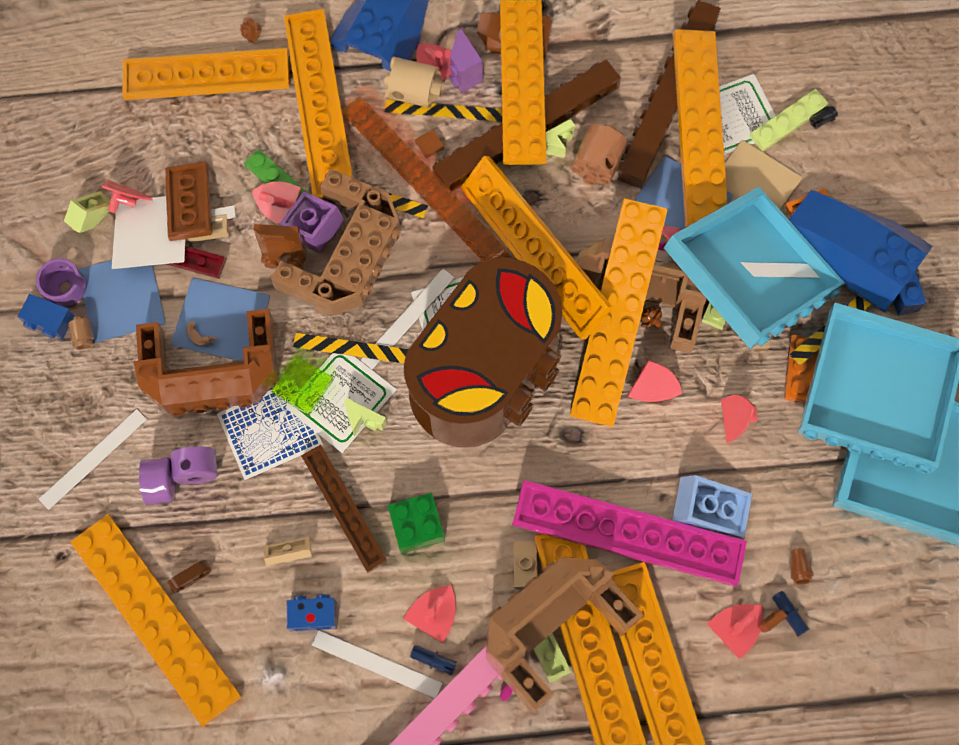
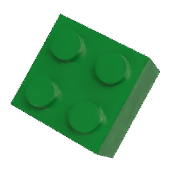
[387,492,445,554]

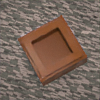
[415,129,444,159]
[758,610,787,633]

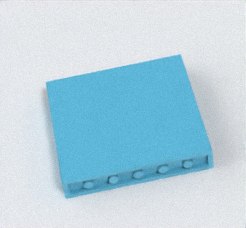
[664,187,845,349]
[797,303,959,474]
[833,401,959,546]

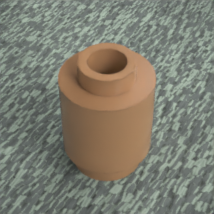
[68,316,94,350]

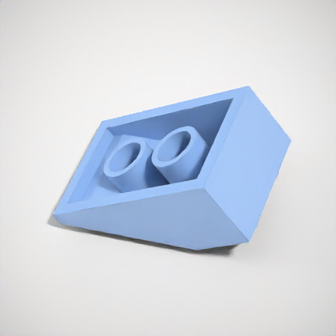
[672,475,752,538]

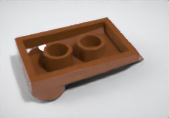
[477,12,553,60]
[253,224,307,269]

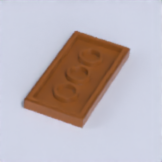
[165,161,212,241]

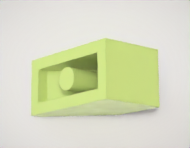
[64,191,111,233]

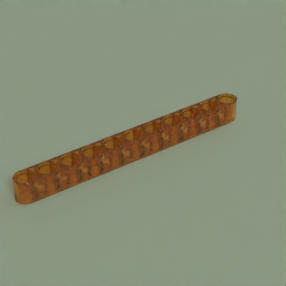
[342,97,509,261]

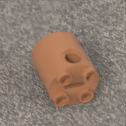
[570,124,627,186]

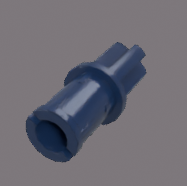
[772,591,810,637]
[410,645,457,676]

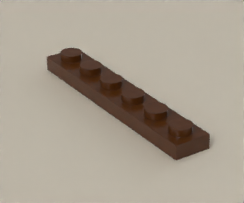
[301,444,388,573]

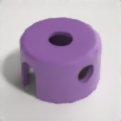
[36,258,86,307]
[170,446,218,484]
[139,457,176,505]

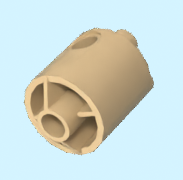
[384,57,444,108]

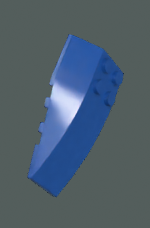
[329,0,429,71]
[789,190,933,313]

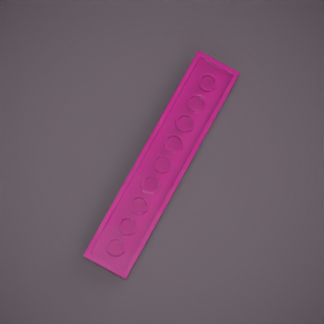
[512,480,747,587]

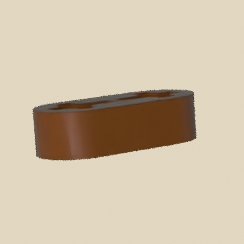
[167,560,212,593]

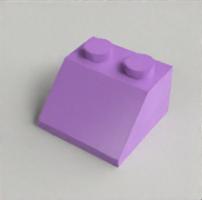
[449,29,483,93]
[279,192,344,253]

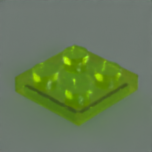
[271,356,334,416]

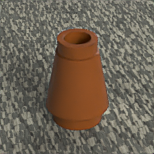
[790,548,814,585]

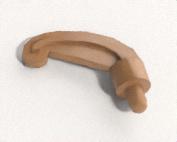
[187,322,216,346]

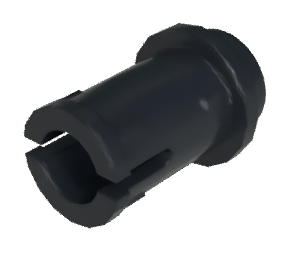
[809,106,838,129]

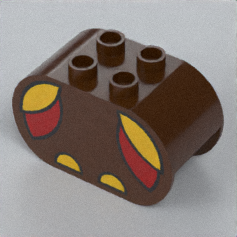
[404,258,562,448]

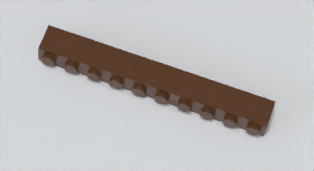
[616,0,721,189]
[433,59,621,194]

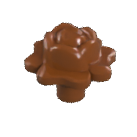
[240,18,261,42]
[640,306,663,328]

